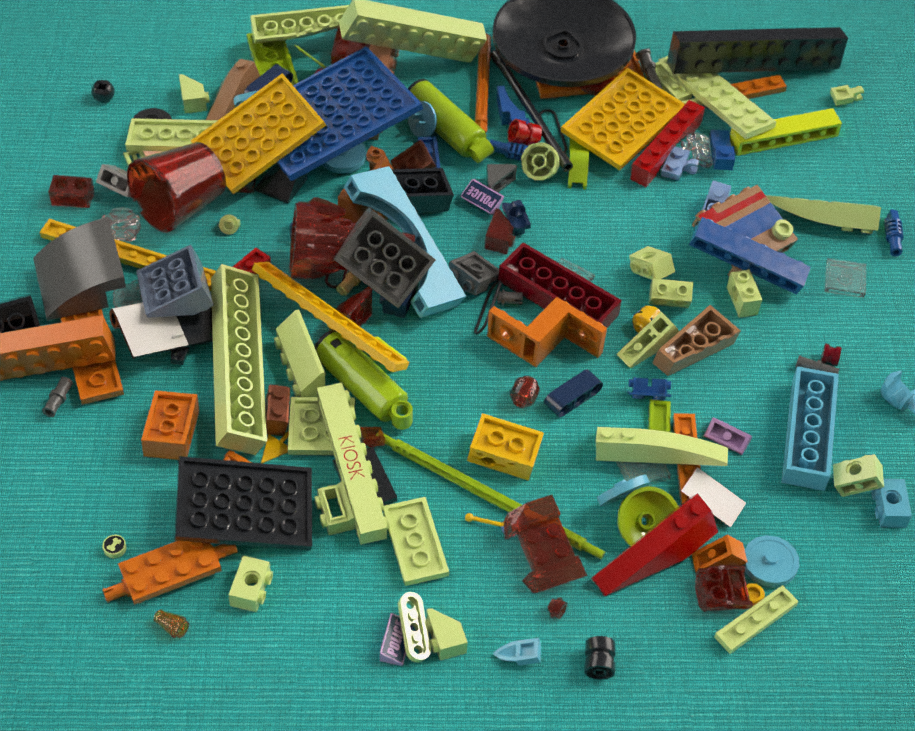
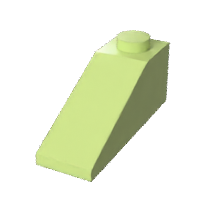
[617,312,679,369]

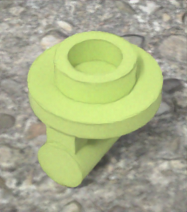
[219,215,240,234]

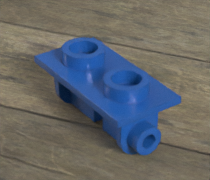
[627,377,671,400]

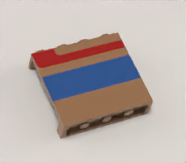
[692,185,798,277]

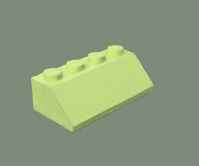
[274,309,325,397]

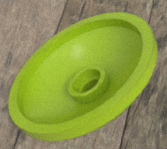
[617,486,678,546]

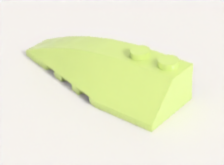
[250,5,349,44]
[766,195,881,234]
[596,427,728,466]

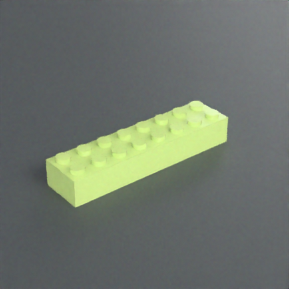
[339,0,487,63]

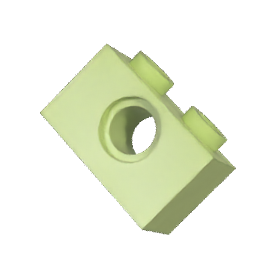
[629,246,675,280]
[727,269,762,318]
[833,454,884,497]
[229,556,273,612]

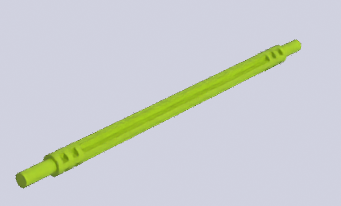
[375,431,605,560]

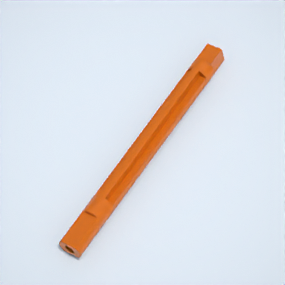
[475,33,491,133]

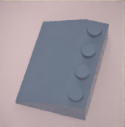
[136,245,214,318]

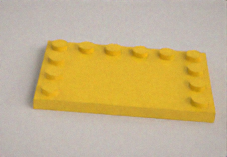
[560,68,685,171]
[191,73,326,194]

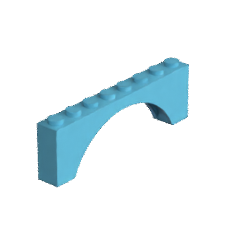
[344,166,466,318]

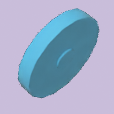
[322,143,366,174]
[597,474,650,506]
[743,535,799,588]

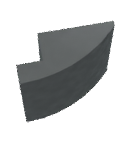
[33,217,126,321]

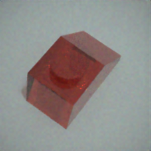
[485,208,516,254]

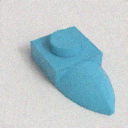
[493,638,541,666]

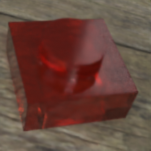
[360,427,385,447]

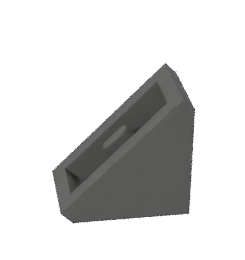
[486,164,517,193]

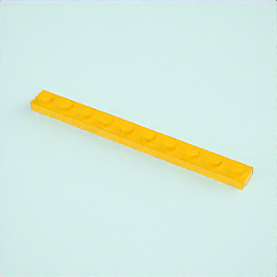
[40,219,216,291]
[252,262,409,372]

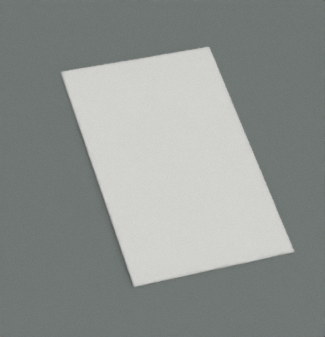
[682,467,746,527]

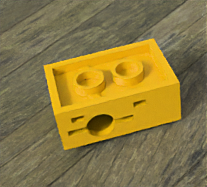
[467,413,544,481]

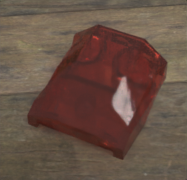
[695,565,753,612]

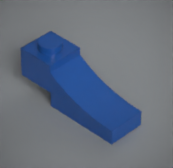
[496,86,530,126]
[709,130,735,170]

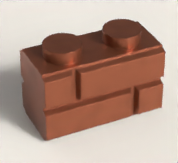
[265,385,290,436]

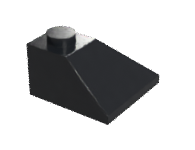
[255,163,307,204]

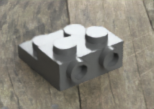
[448,251,499,295]

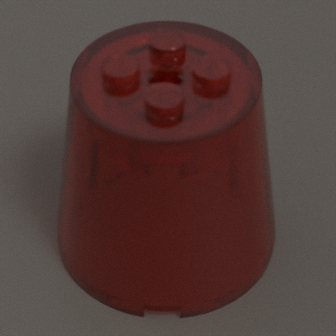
[127,142,226,233]

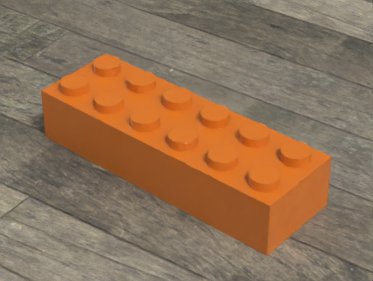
[0,315,115,381]

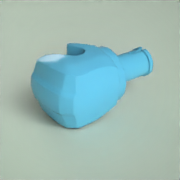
[880,370,915,414]

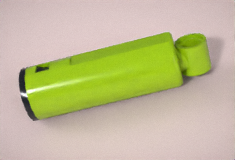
[408,78,494,163]
[314,330,413,430]

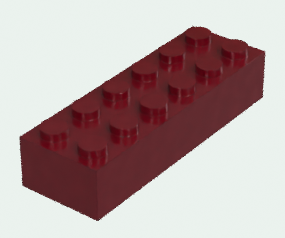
[498,242,622,328]

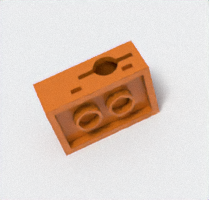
[141,390,199,460]

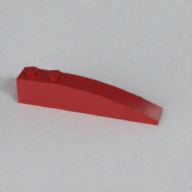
[591,493,718,596]

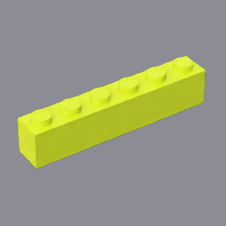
[730,108,842,156]

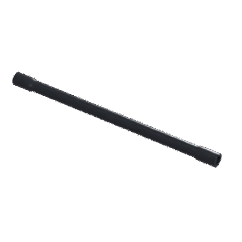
[490,50,573,172]

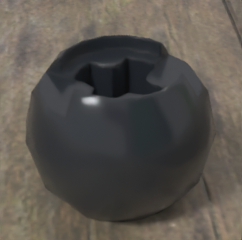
[91,80,115,102]

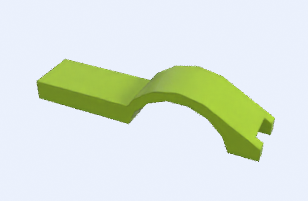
[568,138,589,190]

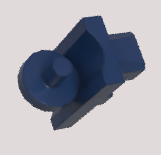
[502,199,531,236]

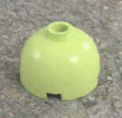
[521,142,560,180]

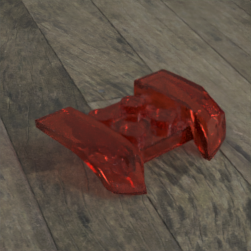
[504,495,587,593]

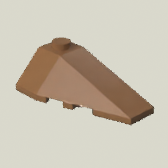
[206,59,260,120]

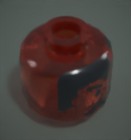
[509,376,540,408]

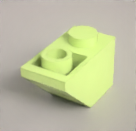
[425,608,468,660]

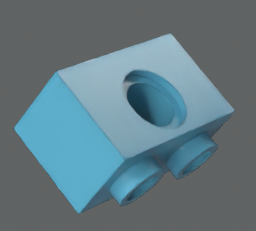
[872,479,912,528]

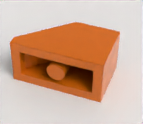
[692,534,747,574]

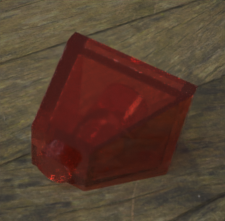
[329,287,372,330]

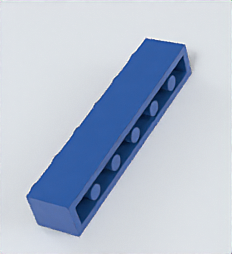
[689,217,811,295]

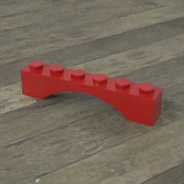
[630,100,705,187]

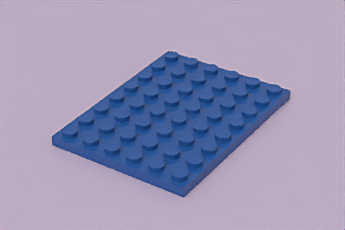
[276,46,423,181]

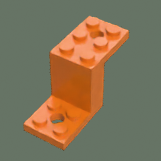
[487,297,607,367]

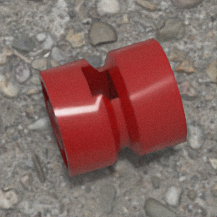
[507,119,542,146]

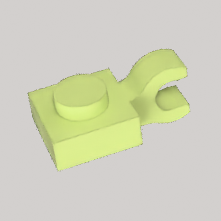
[830,85,864,105]

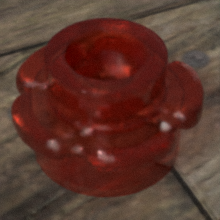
[547,597,567,619]

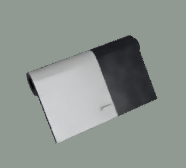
[109,302,213,359]

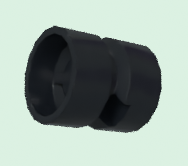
[584,636,616,680]

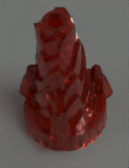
[289,197,415,279]

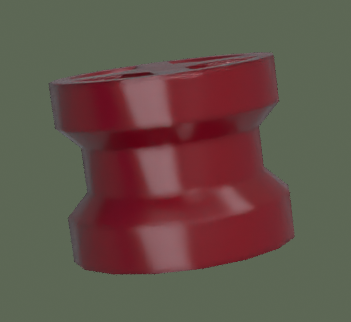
[821,343,842,367]

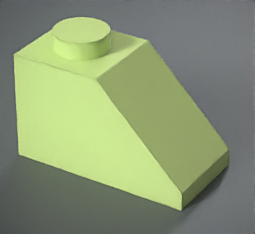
[179,74,210,113]

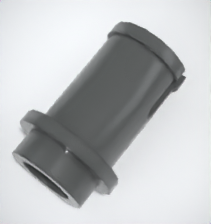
[497,289,523,306]

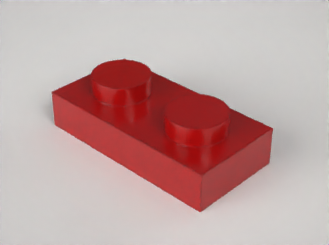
[233,248,271,274]

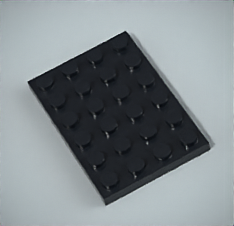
[175,456,312,551]

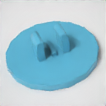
[408,101,437,137]

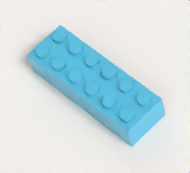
[781,366,839,491]

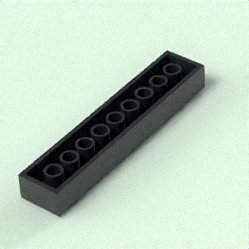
[667,27,848,74]

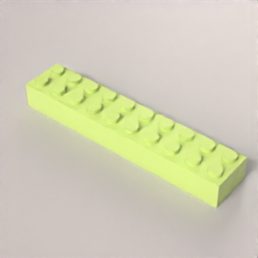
[211,264,267,455]

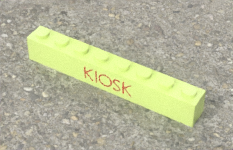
[317,383,390,545]

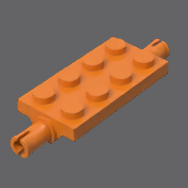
[102,541,238,605]

